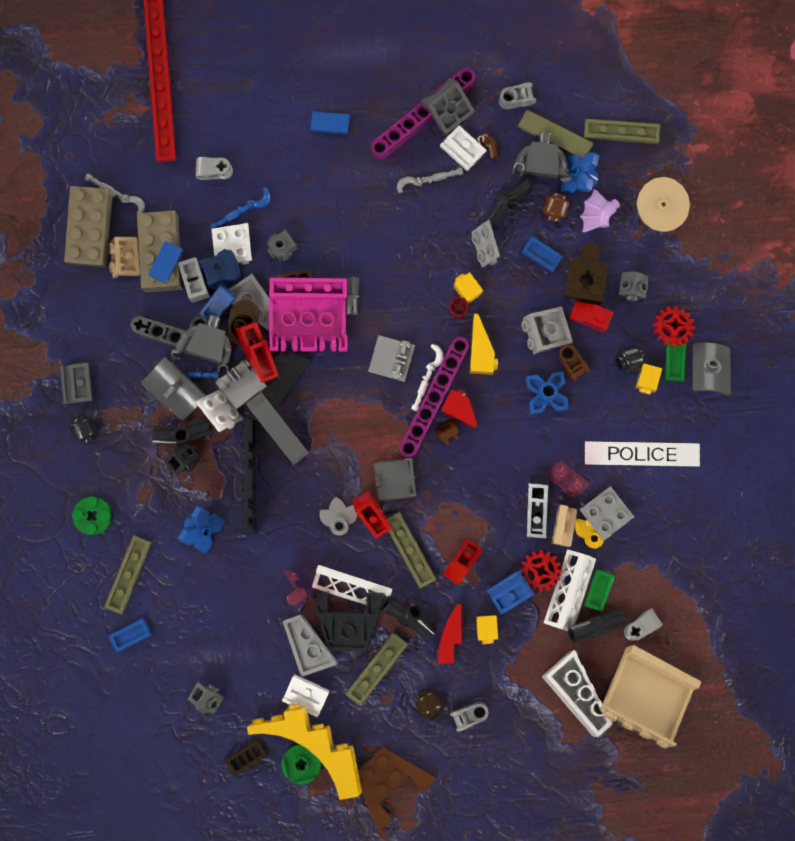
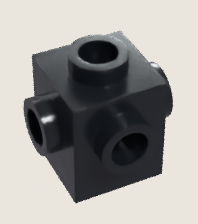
[164,442,200,476]

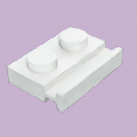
[440,125,486,172]
[282,674,330,717]

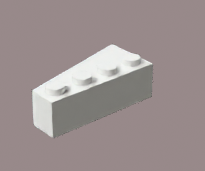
[542,650,612,737]

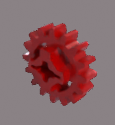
[652,306,695,348]
[520,550,562,592]

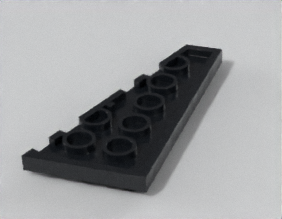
[241,419,257,535]

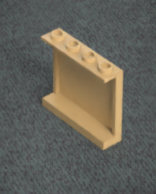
[600,645,701,749]

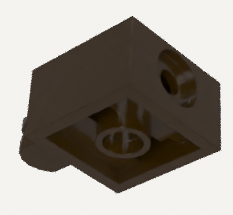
[563,243,609,306]

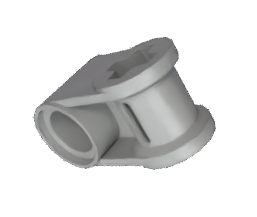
[499,82,536,109]
[196,157,233,180]
[624,608,663,641]
[450,702,488,732]

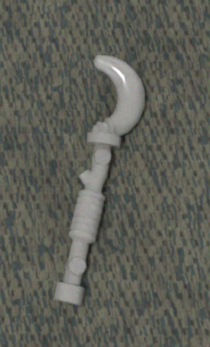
[397,167,463,193]
[85,174,145,213]

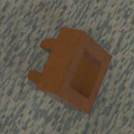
[435,420,459,445]

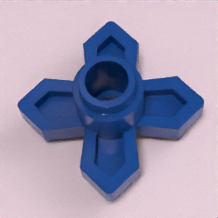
[561,152,599,194]
[525,372,569,415]
[178,505,225,553]

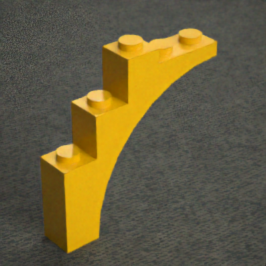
[247,703,362,800]

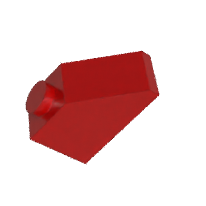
[569,301,614,333]
[441,389,477,429]
[353,491,392,539]
[443,539,483,585]

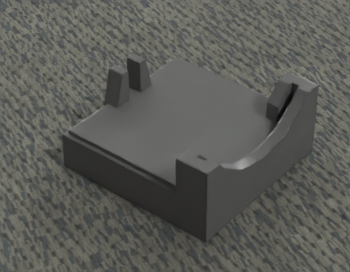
[421,78,475,134]
[374,458,416,501]

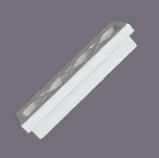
[544,549,596,631]
[312,565,392,605]

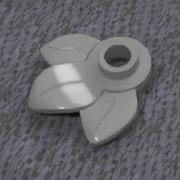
[319,497,357,536]

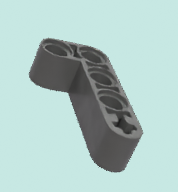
[130,316,208,348]
[246,392,309,465]

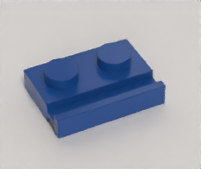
[487,570,535,615]

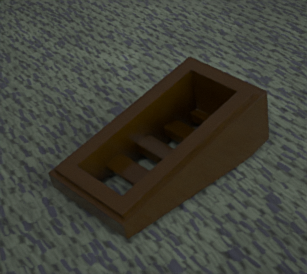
[223,739,268,778]

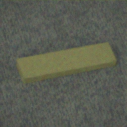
[518,110,593,159]
[584,119,660,144]
[387,512,437,589]
[104,535,152,615]
[346,632,408,706]

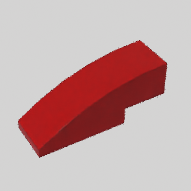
[235,322,279,383]
[438,604,462,664]

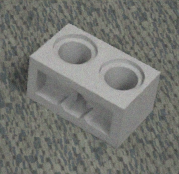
[178,257,210,303]

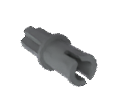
[346,277,360,315]

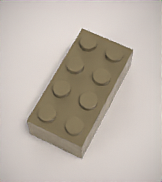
[64,186,113,268]
[137,211,183,293]

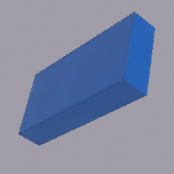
[311,111,350,135]
[521,236,564,273]
[148,241,183,284]
[199,285,237,321]
[108,618,152,653]

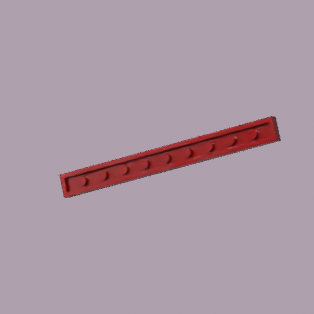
[144,0,176,162]

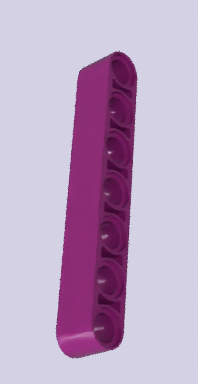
[372,68,475,160]
[400,337,469,458]

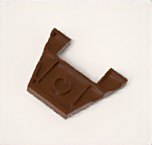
[358,747,436,832]

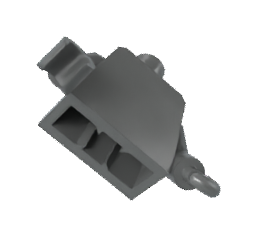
[512,132,571,182]
[171,315,232,373]

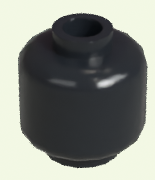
[615,346,645,373]
[69,414,98,444]

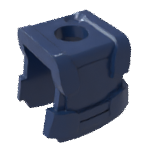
[199,249,241,290]

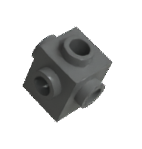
[267,230,298,262]
[619,272,648,302]
[188,682,224,714]

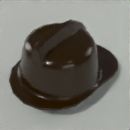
[227,300,259,346]

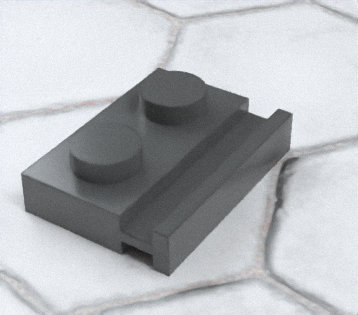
[60,363,93,404]

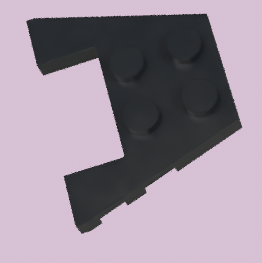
[310,591,386,652]

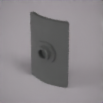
[692,343,731,395]
[141,357,206,421]

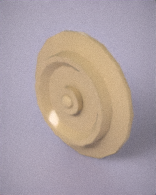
[637,177,690,232]

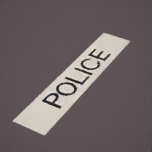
[585,442,700,466]

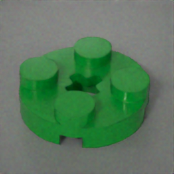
[72,496,112,535]
[282,744,321,785]

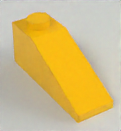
[470,314,498,375]

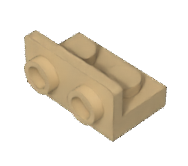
[108,237,140,278]
[551,505,577,547]

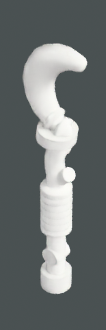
[411,344,444,411]

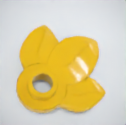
[575,519,611,549]

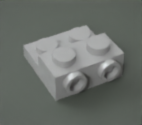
[522,307,573,354]

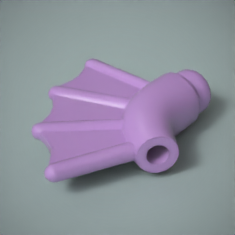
[580,189,620,232]

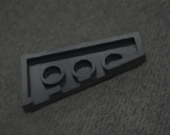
[247,348,311,423]

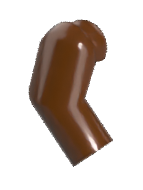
[477,134,499,159]

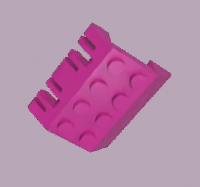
[269,278,347,352]

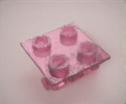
[546,459,590,499]
[283,569,309,605]

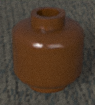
[543,193,570,222]

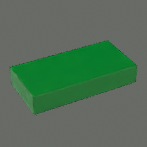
[664,343,686,382]
[583,569,615,612]

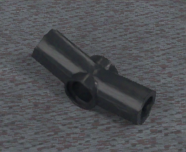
[484,177,533,229]
[152,418,212,445]
[381,596,437,641]
[567,609,627,643]

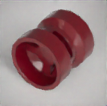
[449,297,469,319]

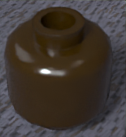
[415,689,444,720]

